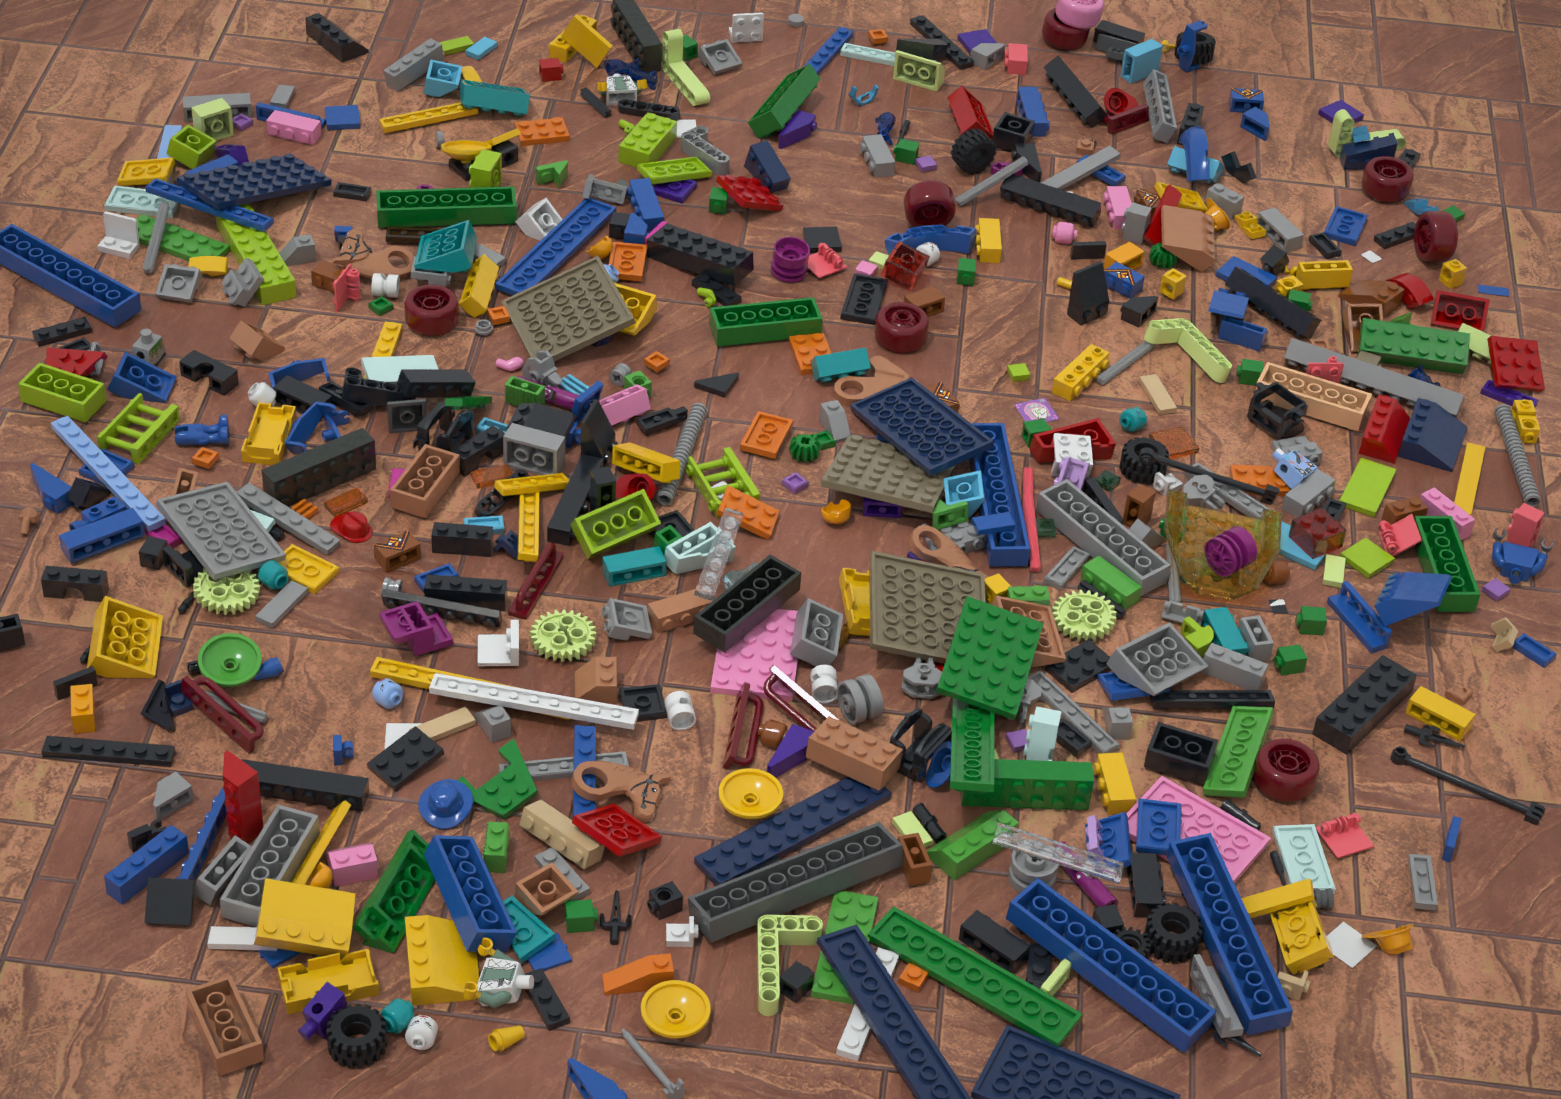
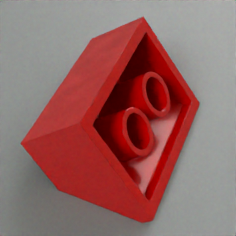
[1431,290,1490,332]

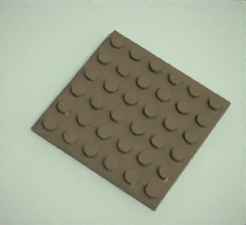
[502,256,636,362]
[821,435,957,513]
[869,551,986,664]

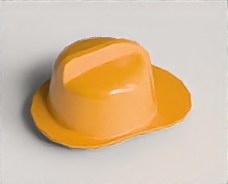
[1204,198,1230,231]
[1361,924,1414,954]

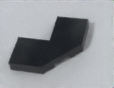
[1221,151,1257,183]

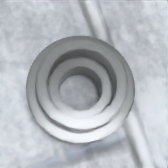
[475,320,493,336]

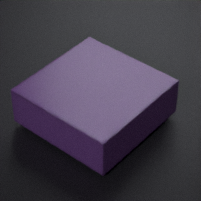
[232,114,254,132]
[915,156,937,172]
[782,472,809,494]
[1482,578,1510,601]
[1005,729,1029,752]

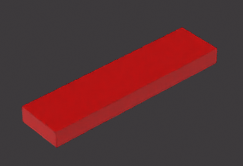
[1143,185,1182,246]

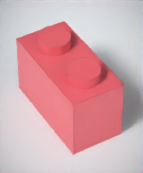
[1004,43,1028,75]
[1507,503,1545,547]

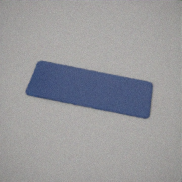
[1478,285,1509,296]

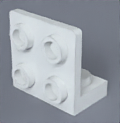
[728,13,764,43]
[98,211,140,259]
[1051,433,1093,478]
[478,620,519,666]

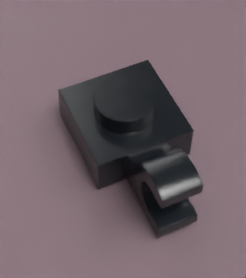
[127,819,166,853]

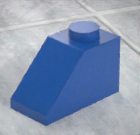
[1240,107,1270,141]
[624,213,649,244]

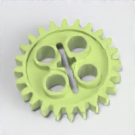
[193,568,260,615]
[1052,590,1117,642]
[530,609,596,662]

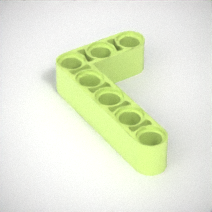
[662,29,710,106]
[1328,109,1406,158]
[1144,318,1232,383]
[757,915,823,1016]

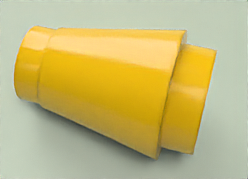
[488,1025,525,1052]

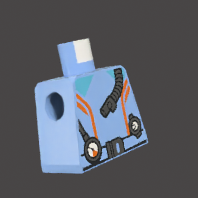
[1272,448,1319,489]

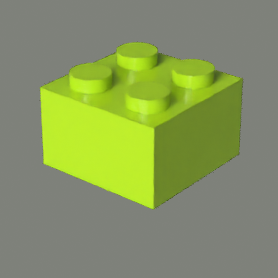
[166,124,217,169]
[469,149,502,188]

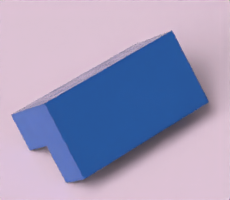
[1218,315,1268,352]

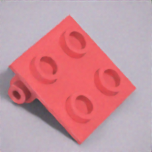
[807,243,847,278]
[333,263,361,312]
[1306,356,1344,384]
[1378,514,1422,557]
[1316,813,1374,859]

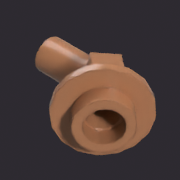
[19,507,40,535]

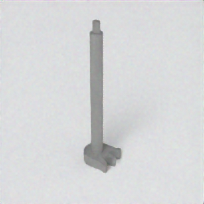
[621,1028,685,1099]

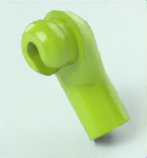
[618,119,635,136]
[697,287,716,307]

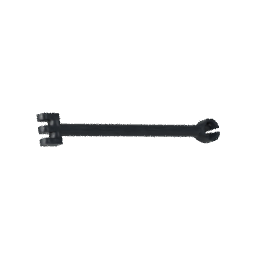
[1139,448,1280,505]
[1390,746,1545,825]

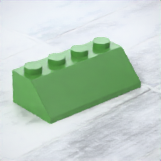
[927,810,1019,881]

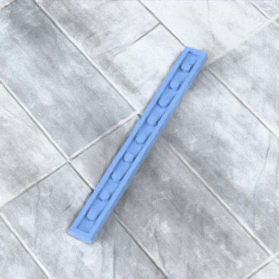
[51,416,166,532]

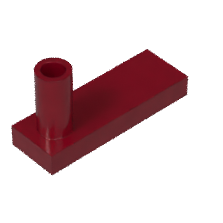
[1101,104,1149,134]

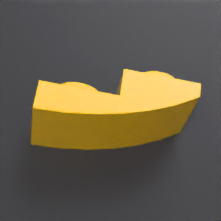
[460,66,482,82]
[1234,211,1266,239]
[189,256,228,277]

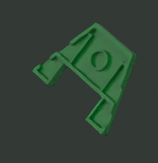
[457,739,538,820]

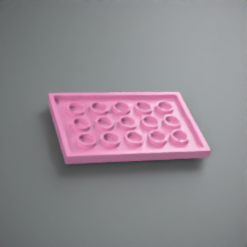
[710,609,798,702]
[1127,776,1271,884]

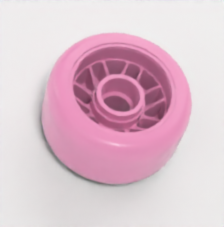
[1055,0,1104,29]

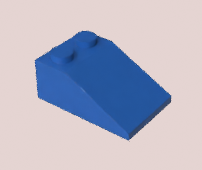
[1208,288,1249,319]
[107,352,177,403]

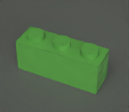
[1080,556,1142,610]

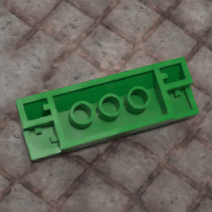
[352,829,435,953]

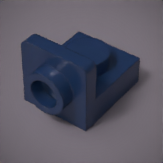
[493,530,518,559]
[165,680,193,717]

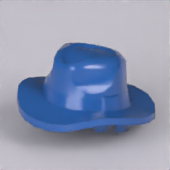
[418,779,474,830]

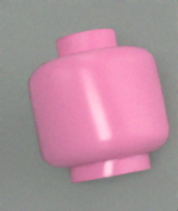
[1052,222,1077,245]

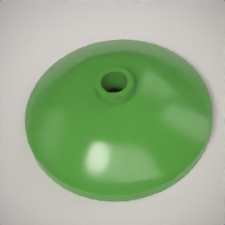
[198,633,262,687]

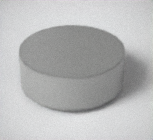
[788,14,804,27]
[435,131,444,148]

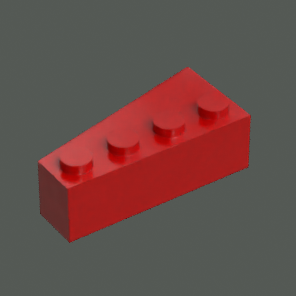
[1029,418,1116,463]

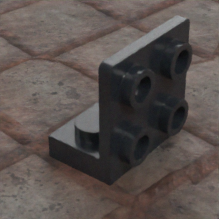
[162,545,204,587]

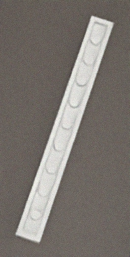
[429,673,639,730]

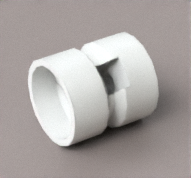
[371,273,400,298]
[810,665,838,704]
[664,691,696,731]

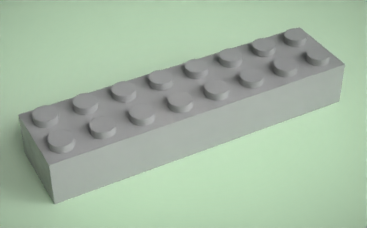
[1036,479,1171,596]

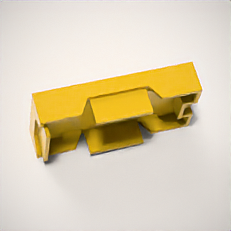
[241,402,297,465]
[839,568,870,636]
[1270,900,1334,975]
[278,949,379,1015]

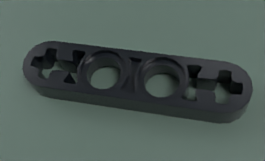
[618,99,680,121]
[474,469,530,517]
[1082,477,1123,525]

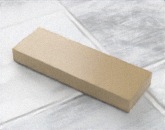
[1139,374,1177,415]
[409,707,476,741]

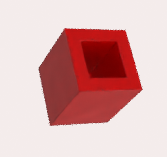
[539,58,564,82]

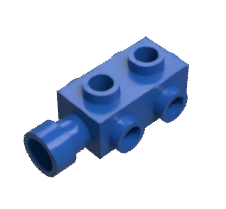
[69,496,127,531]

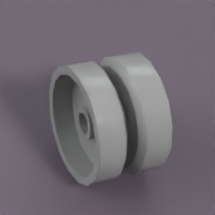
[837,674,884,725]
[1008,841,1060,893]

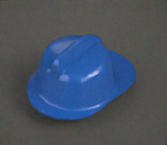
[926,741,951,788]

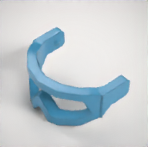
[848,85,879,106]

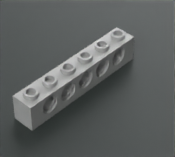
[1143,69,1177,143]

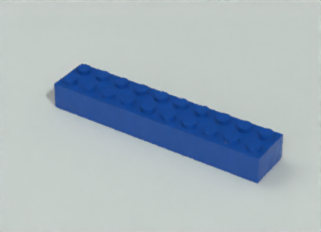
[0,224,141,327]
[969,423,1030,567]
[1167,833,1293,1036]
[1006,878,1217,1053]

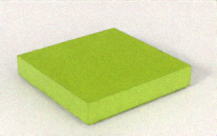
[1340,537,1395,579]

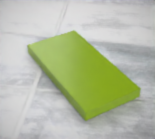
[637,157,712,184]
[1339,458,1397,517]

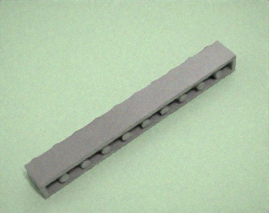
[1284,338,1465,418]

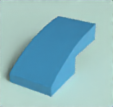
[1351,125,1371,143]
[1404,198,1439,215]

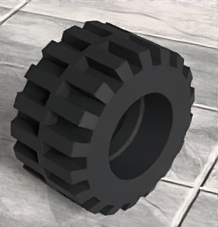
[1174,31,1216,64]
[951,129,996,175]
[1119,437,1169,484]
[1144,903,1203,963]
[326,1004,387,1069]

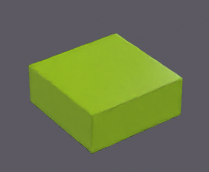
[1007,363,1030,382]

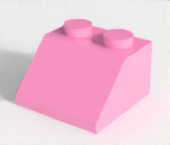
[325,843,378,887]

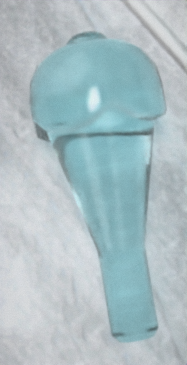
[722,562,758,590]

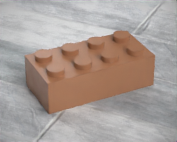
[390,444,460,518]
[806,716,903,791]
[186,975,264,1077]

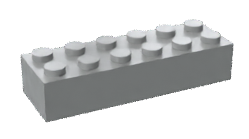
[220,804,320,927]

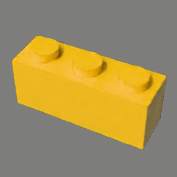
[975,218,1002,263]
[1296,260,1353,290]
[1406,686,1476,742]
[1093,752,1136,815]

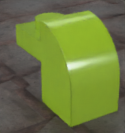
[1180,616,1214,659]

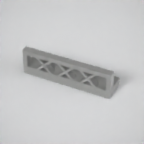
[1190,954,1243,1038]

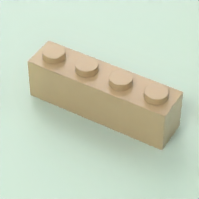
[519,800,605,869]

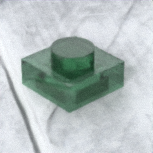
[1095,470,1121,492]
[1036,519,1056,537]

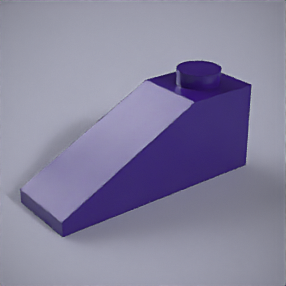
[778,110,817,149]
[214,144,249,165]
[767,724,814,778]

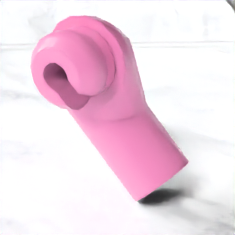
[495,357,524,372]

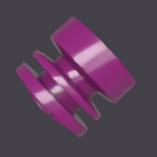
[771,237,810,283]
[1204,526,1258,577]

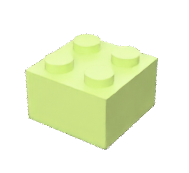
[192,98,234,141]

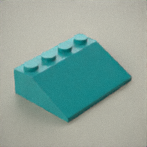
[459,79,530,116]
[414,220,477,273]

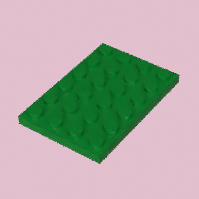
[936,596,1043,720]

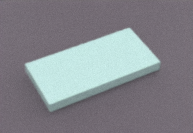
[104,186,180,218]
[361,355,438,384]
[1272,824,1336,894]

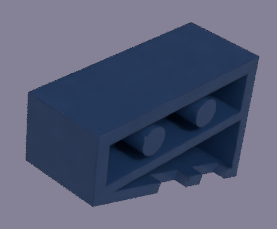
[1339,132,1398,170]
[744,140,791,193]

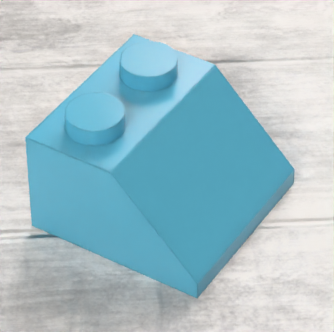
[424,59,462,97]
[944,470,985,517]

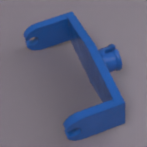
[1177,21,1208,72]
[268,358,331,389]
[285,401,339,454]
[322,410,350,442]

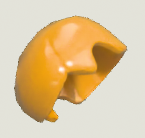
[586,236,613,260]
[821,499,851,525]
[305,862,333,889]

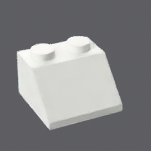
[515,198,563,241]

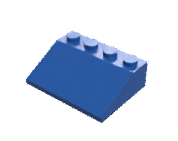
[1374,572,1452,626]

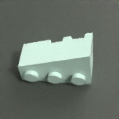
[664,522,736,574]
[1023,706,1061,761]

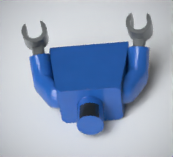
[1492,528,1553,584]

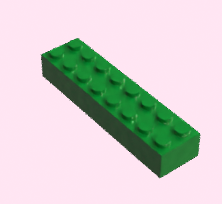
[376,186,517,228]

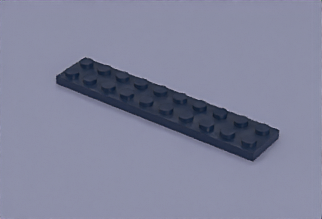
[694,777,891,886]
[816,924,971,1099]

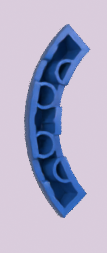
[1179,126,1210,183]
[885,225,977,260]

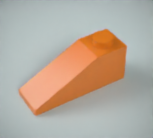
[602,953,674,995]

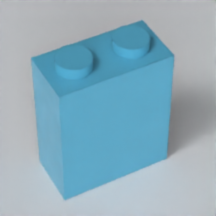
[1120,39,1163,84]

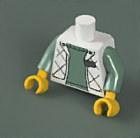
[597,74,648,105]
[463,938,534,1008]

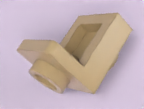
[1490,617,1518,652]
[1278,970,1311,1001]

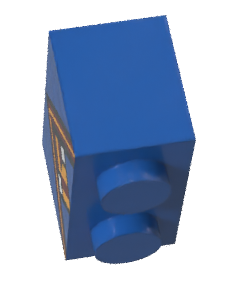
[1229,88,1264,113]
[1104,262,1145,298]

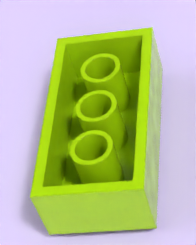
[618,113,677,168]
[18,363,107,422]
[570,489,661,560]

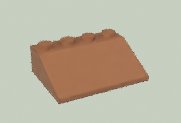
[1161,205,1216,272]
[992,595,1066,668]

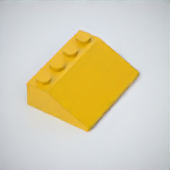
[614,283,657,336]
[87,596,163,678]
[254,878,356,959]
[405,915,479,1006]

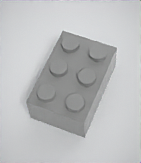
[503,423,565,475]
[790,598,843,666]

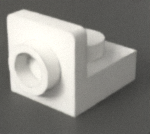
[1153,472,1183,497]
[666,916,698,947]

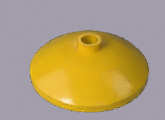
[441,140,492,163]
[718,768,783,819]
[641,980,711,1038]

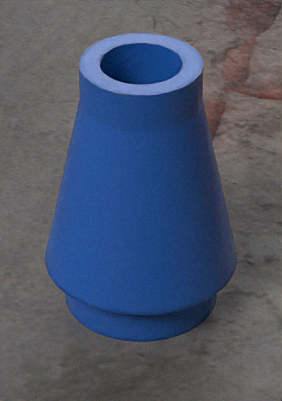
[254,657,284,681]

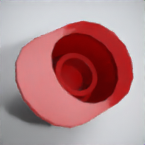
[1103,88,1138,115]
[616,473,658,500]
[330,511,373,543]

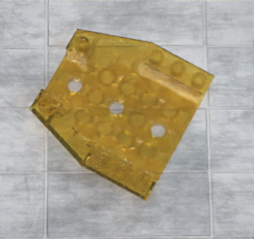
[1164,489,1282,600]

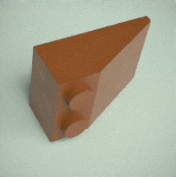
[1338,280,1405,318]
[1343,303,1384,353]

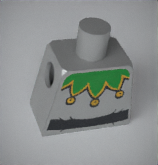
[132,329,167,367]

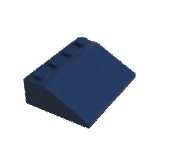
[1398,398,1467,472]

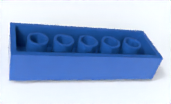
[424,835,517,952]

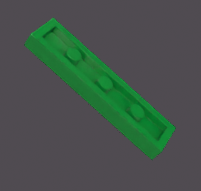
[445,396,492,410]

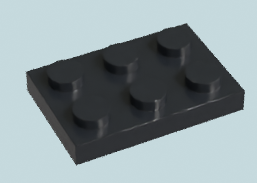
[1044,639,1111,693]
[367,726,444,792]

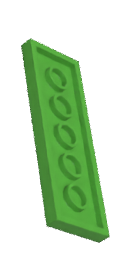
[136,214,230,261]
[1203,706,1274,798]
[811,890,879,1005]

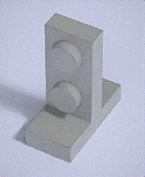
[582,174,627,204]

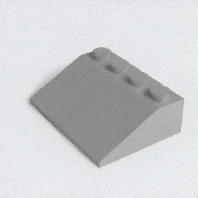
[1106,622,1209,696]

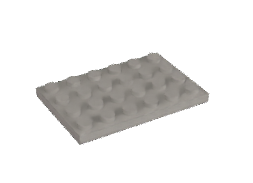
[156,482,286,580]

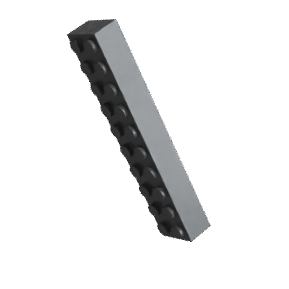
[688,822,903,943]

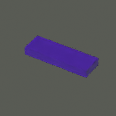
[1480,380,1538,407]

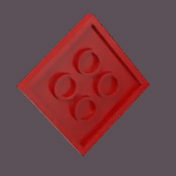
[716,175,784,211]
[1487,336,1545,392]
[572,803,662,857]

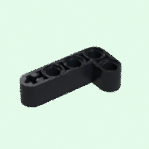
[342,367,416,407]

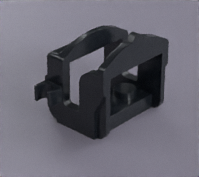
[1247,382,1308,440]
[413,401,474,452]
[890,708,952,782]

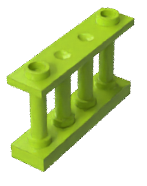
[97,393,180,464]
[686,447,760,519]

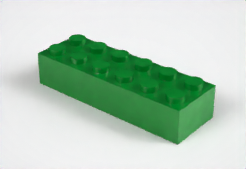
[747,64,821,138]
[709,297,823,346]
[1357,318,1470,374]
[1414,516,1481,612]
[960,759,1094,810]

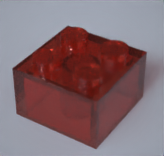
[881,241,930,291]
[1288,508,1347,559]

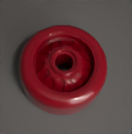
[1042,8,1090,50]
[1361,156,1414,203]
[904,180,956,227]
[1414,211,1458,262]
[404,284,459,336]
[874,302,929,353]
[1253,739,1320,802]

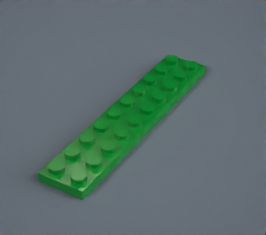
[950,698,994,794]
[868,906,1083,1047]

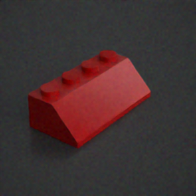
[948,85,993,140]
[1358,395,1410,464]
[223,750,263,844]

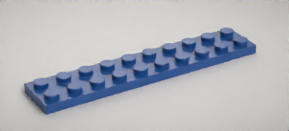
[495,197,617,296]

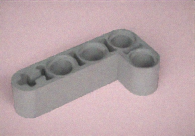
[681,126,730,176]

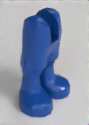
[175,414,230,445]

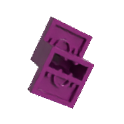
[379,601,453,656]

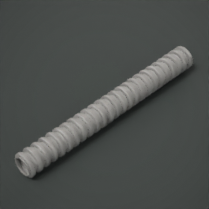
[656,403,707,506]
[1494,404,1541,507]

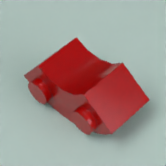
[1386,273,1434,309]

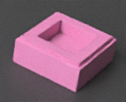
[855,260,878,276]

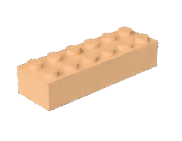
[1255,362,1372,431]

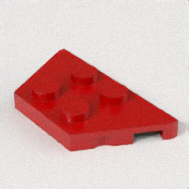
[46,348,108,377]

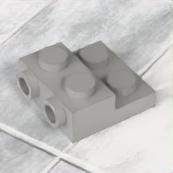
[698,39,742,75]
[411,256,452,287]
[222,258,264,307]
[155,264,202,303]
[1271,436,1323,465]
[939,521,986,553]
[601,598,652,641]

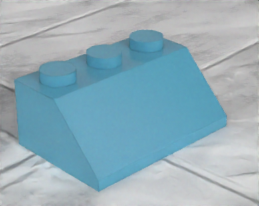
[1167,146,1225,184]

